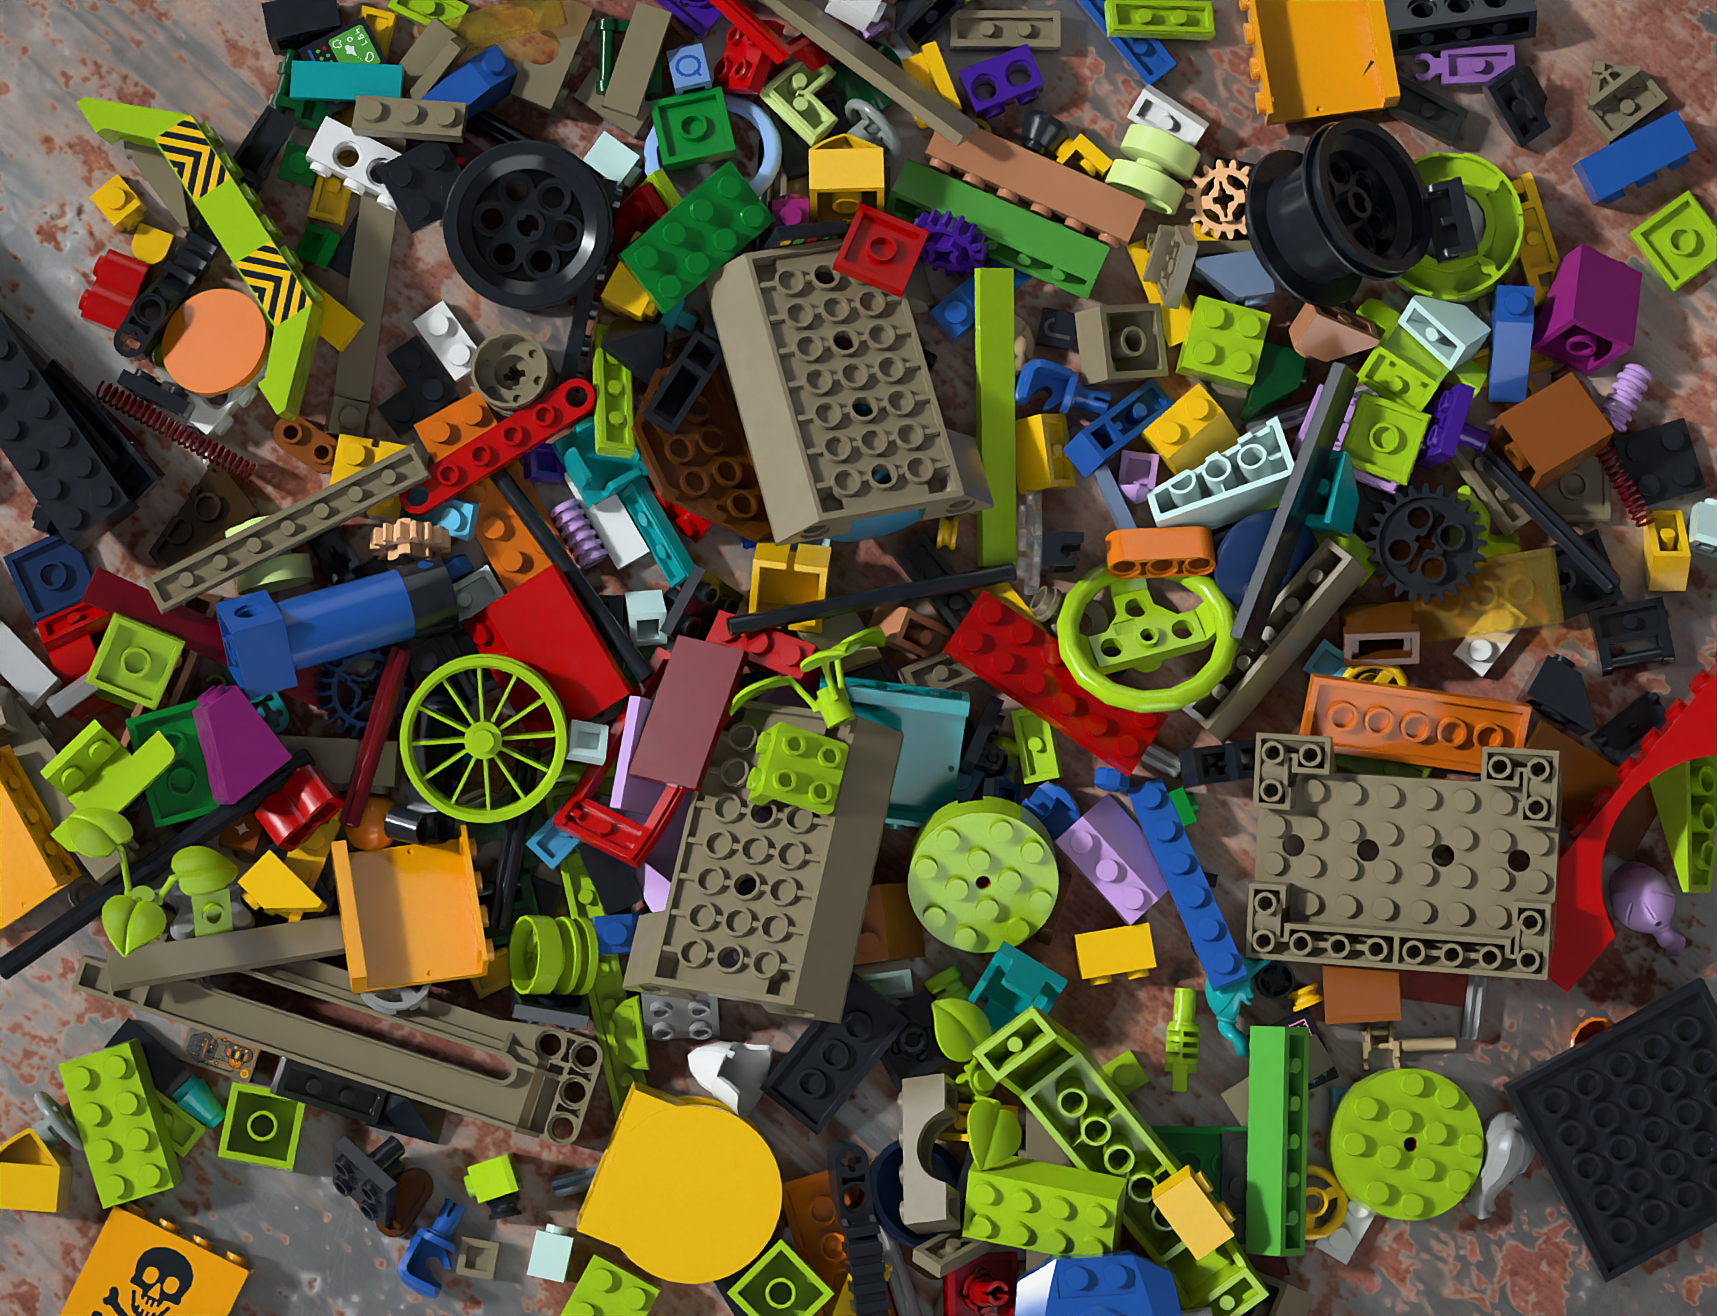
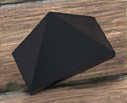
[600,320,668,385]
[365,1092,447,1144]

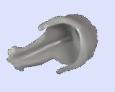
[1464,1111,1535,1219]

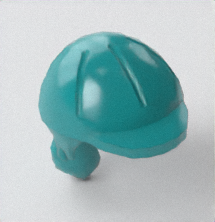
[1205,954,1272,1057]

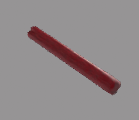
[338,646,411,828]

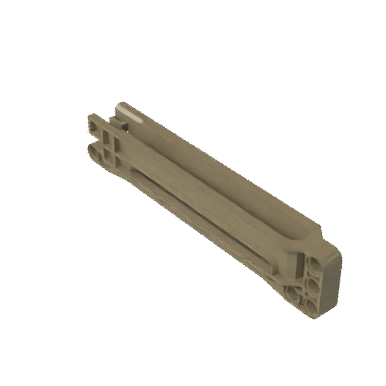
[68,877,605,1146]

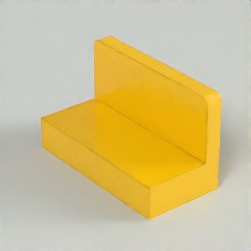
[901,41,962,131]
[1015,414,1076,494]

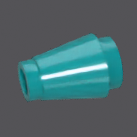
[171,1074,226,1129]

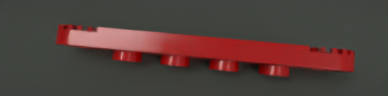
[399,378,596,516]

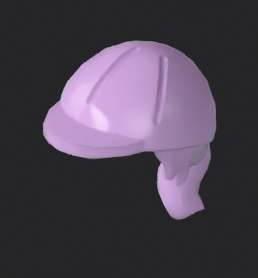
[1609,861,1686,957]

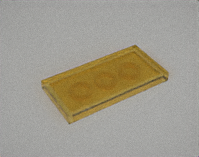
[1409,547,1564,644]

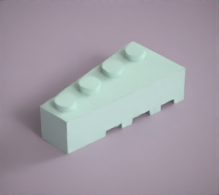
[1146,416,1294,530]

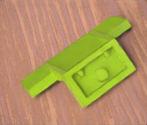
[1355,298,1487,412]
[40,719,177,853]

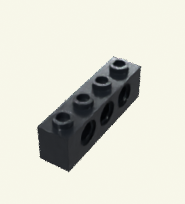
[1384,0,1537,57]

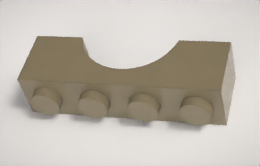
[898,1073,960,1234]

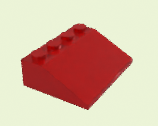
[463,562,634,751]

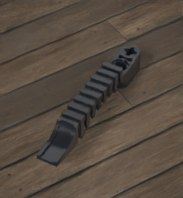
[114,105,297,362]
[827,1138,890,1316]

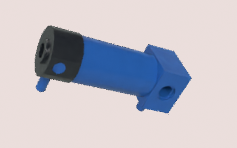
[215,556,459,699]

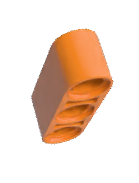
[1105,526,1216,579]

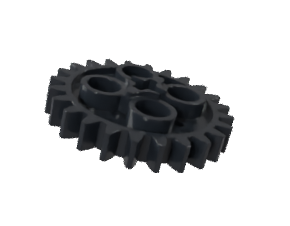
[1366,483,1489,605]

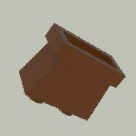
[1339,602,1420,667]

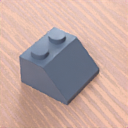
[1190,251,1275,311]

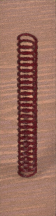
[1551,366,1656,527]
[96,380,256,484]

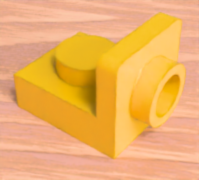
[1055,133,1113,180]
[89,174,148,232]

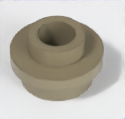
[1030,586,1063,622]

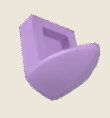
[1117,450,1159,505]

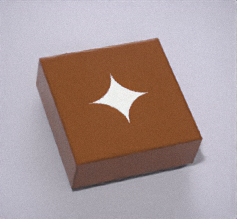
[218,813,264,855]

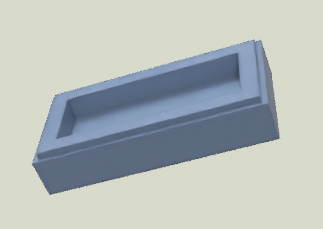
[1093,465,1138,530]

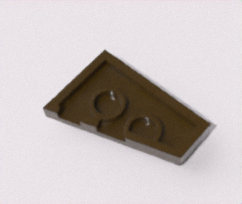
[148,456,261,570]

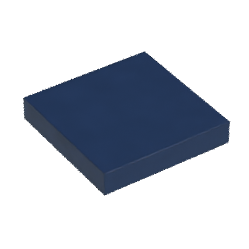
[3,532,93,625]

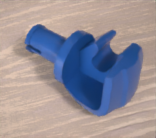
[1015,359,1111,415]
[1020,781,1082,841]
[397,1198,467,1299]

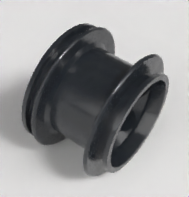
[1245,118,1432,308]
[443,140,615,310]

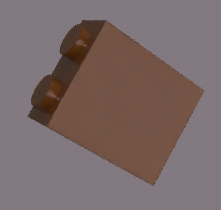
[1487,372,1615,493]
[853,883,926,966]
[1322,964,1402,1024]

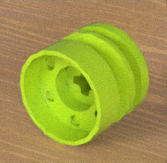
[508,915,599,996]

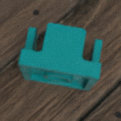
[551,415,649,509]
[967,941,1068,1034]

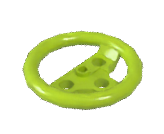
[1056,562,1239,713]

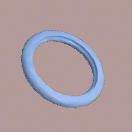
[643,93,782,199]

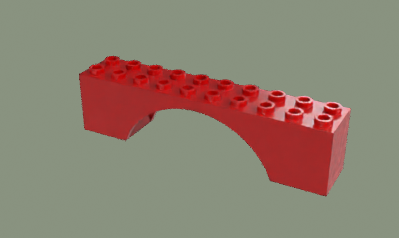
[1549,651,1717,993]

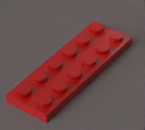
[942,590,1169,777]

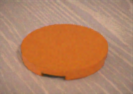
[162,288,271,398]

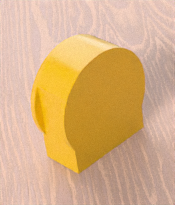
[576,1080,782,1284]

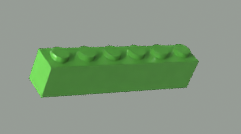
[885,158,1110,300]
[1245,1026,1309,1257]

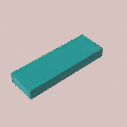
[290,60,404,102]
[618,476,695,588]

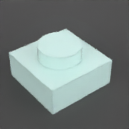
[566,719,609,766]

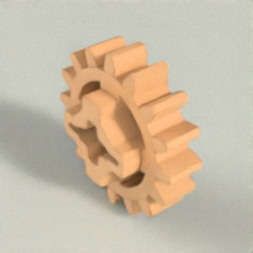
[1185,160,1252,240]
[370,518,451,565]

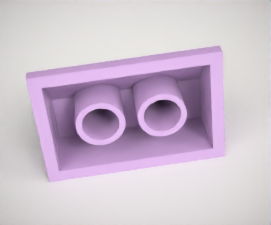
[1053,793,1168,926]

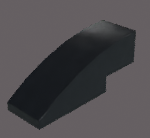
[641,330,724,436]
[1178,739,1256,789]

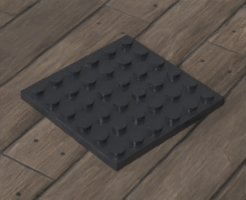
[1502,977,1717,1283]

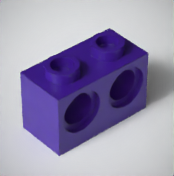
[958,44,1044,120]

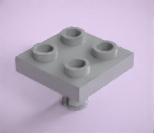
[641,992,720,1041]

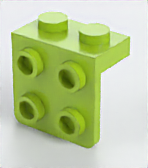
[746,722,849,816]

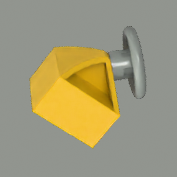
[809,99,901,224]
[0,1091,84,1213]

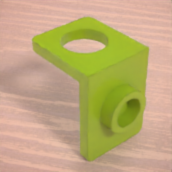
[191,886,233,937]

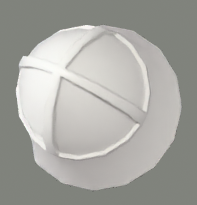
[688,1041,773,1118]

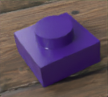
[523,443,564,485]

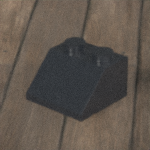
[1516,654,1596,737]

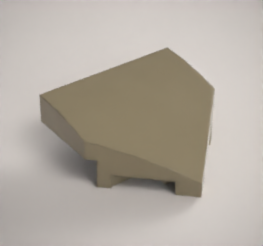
[1586,60,1668,145]
[1143,225,1199,309]

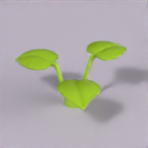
[729,626,885,729]
[67,808,238,958]
[931,998,1022,1171]

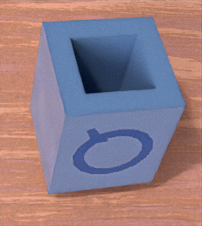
[666,43,712,96]

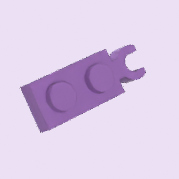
[1413,45,1515,87]

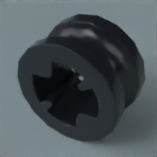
[486,1195,522,1220]

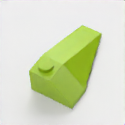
[1649,755,1717,893]

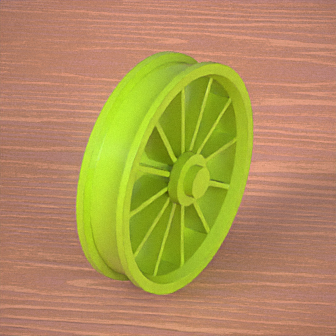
[400,654,568,823]

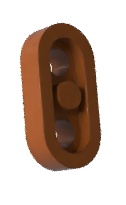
[273,416,338,474]

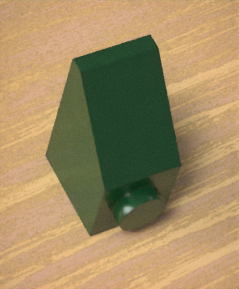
[1239,341,1310,422]

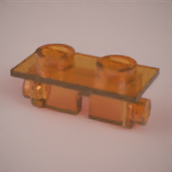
[467,714,531,795]

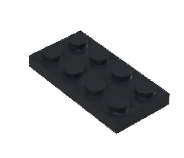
[759,971,911,1136]

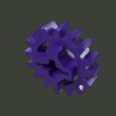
[913,209,989,277]

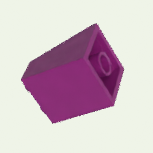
[1531,244,1642,376]
[192,684,292,805]

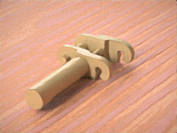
[1361,1021,1456,1072]

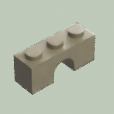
[510,0,596,117]

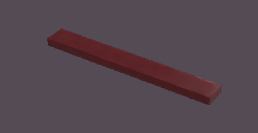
[81,566,370,720]

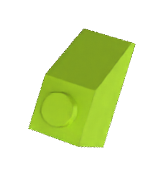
[464,1152,524,1203]

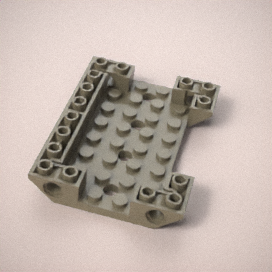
[703,237,994,546]
[622,700,904,1024]
[1245,732,1563,980]

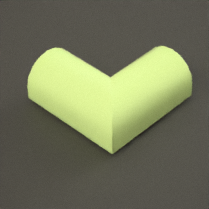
[760,60,839,147]

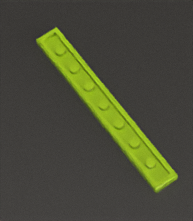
[974,268,1017,566]

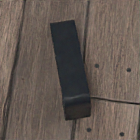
[384,694,470,846]

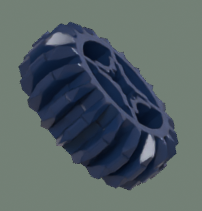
[314,647,415,739]

